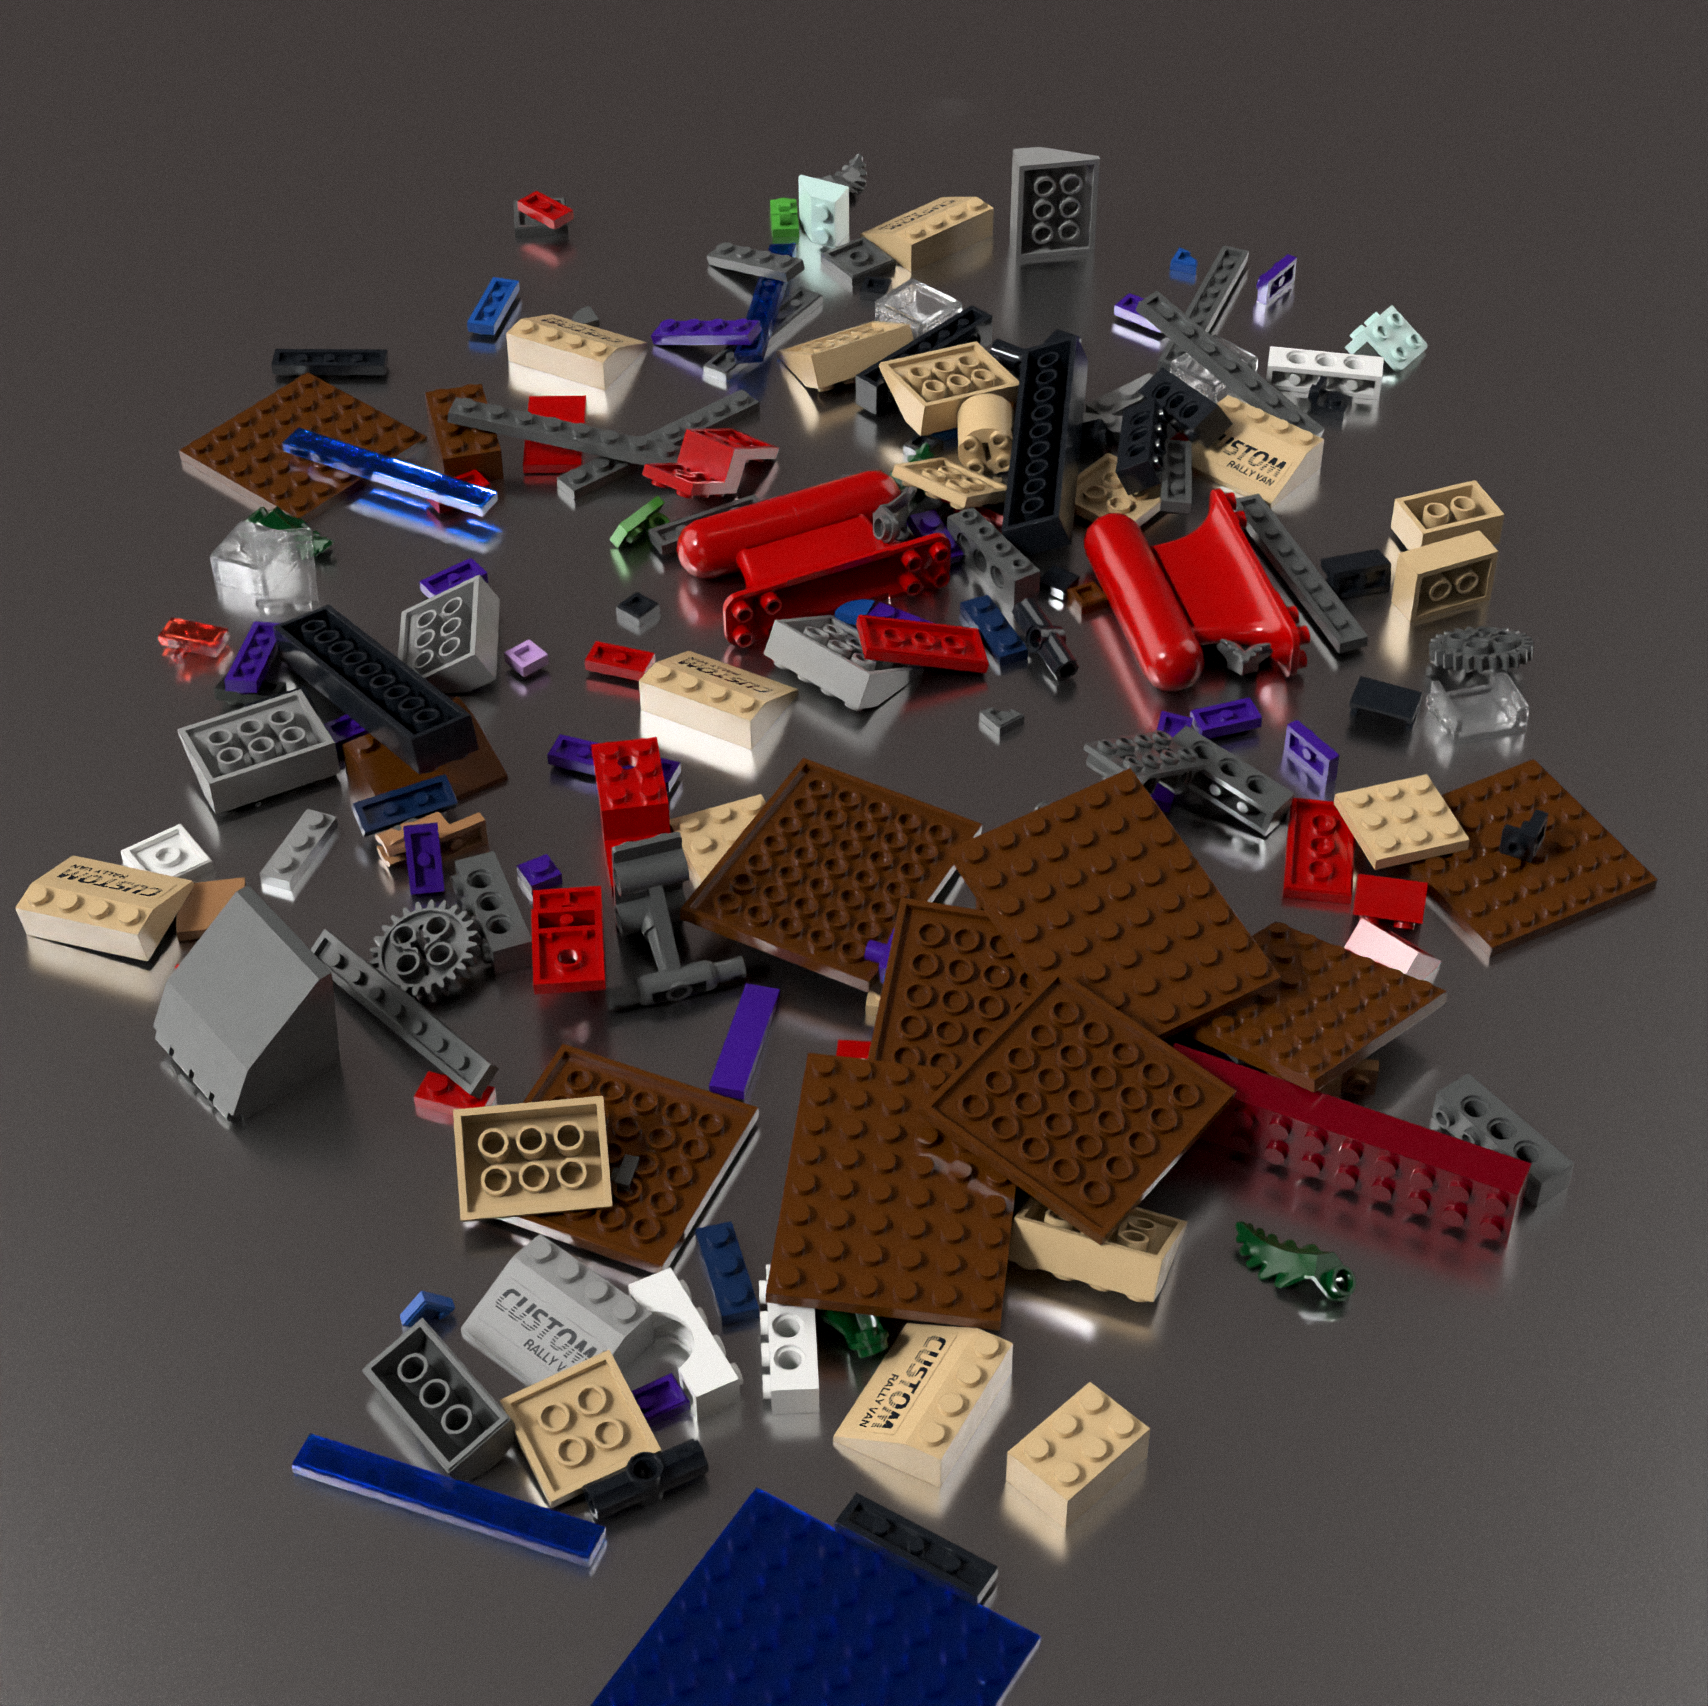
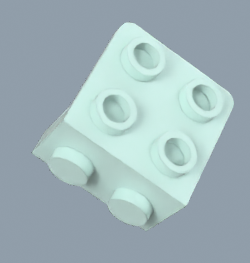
[1344,305,1428,373]

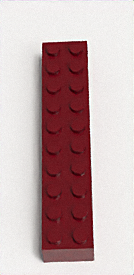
[1173,1043,1532,1244]

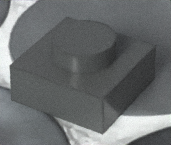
[610,1154,640,1192]

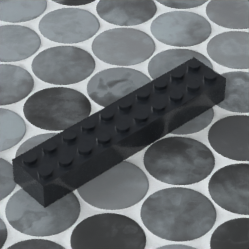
[1002,335,1089,556]
[273,604,479,775]

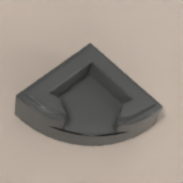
[571,306,600,327]
[979,708,1025,737]

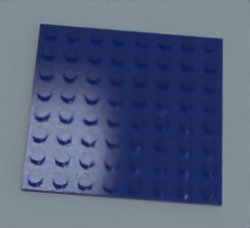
[590,1487,1041,1706]

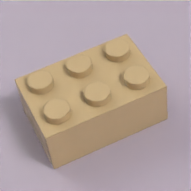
[1391,480,1505,550]
[1391,530,1499,623]
[1006,1382,1150,1529]

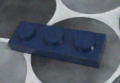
[960,595,1028,667]
[351,774,458,837]
[695,1221,760,1326]

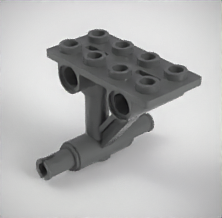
[1034,730,1206,811]
[605,832,746,1010]

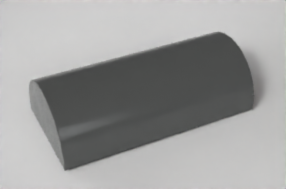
[361,1317,516,1481]

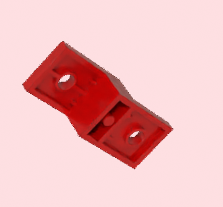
[642,428,779,499]
[591,737,671,896]
[531,886,606,995]

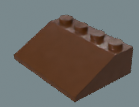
[342,697,508,801]

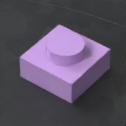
[504,639,549,677]

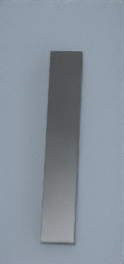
[703,287,823,383]

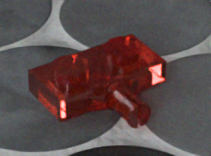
[158,617,230,665]

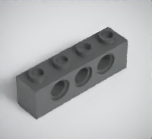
[947,507,1040,609]
[1172,726,1295,836]
[451,851,533,976]
[1432,1073,1574,1208]

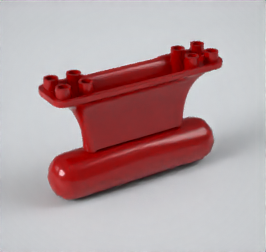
[676,470,951,648]
[1083,488,1310,692]

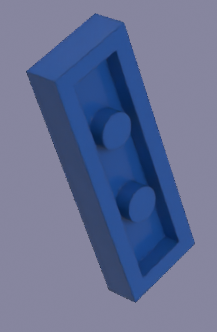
[467,277,520,335]

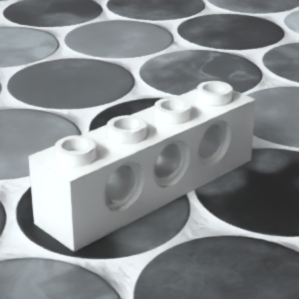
[1266,346,1384,400]
[759,1264,819,1415]

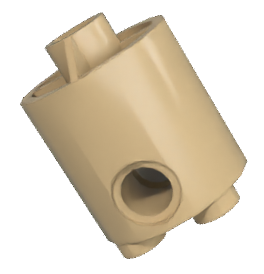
[957,394,1015,475]

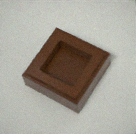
[1067,581,1108,615]

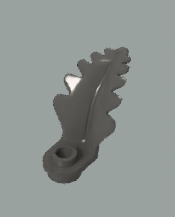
[817,154,867,194]
[873,486,917,543]
[1217,639,1273,675]

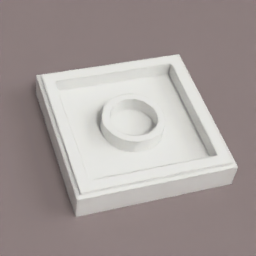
[121,824,214,880]

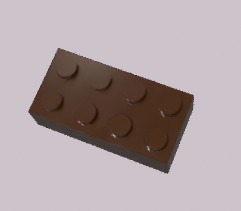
[425,384,504,481]

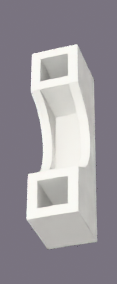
[628,1267,743,1421]

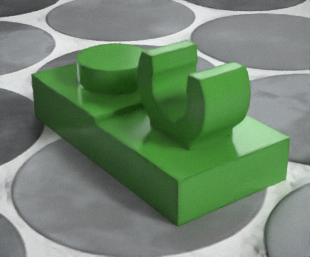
[770,197,799,238]
[609,495,670,548]

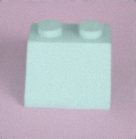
[798,175,849,248]

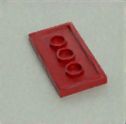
[523,395,587,474]
[856,614,989,673]
[1283,798,1355,905]

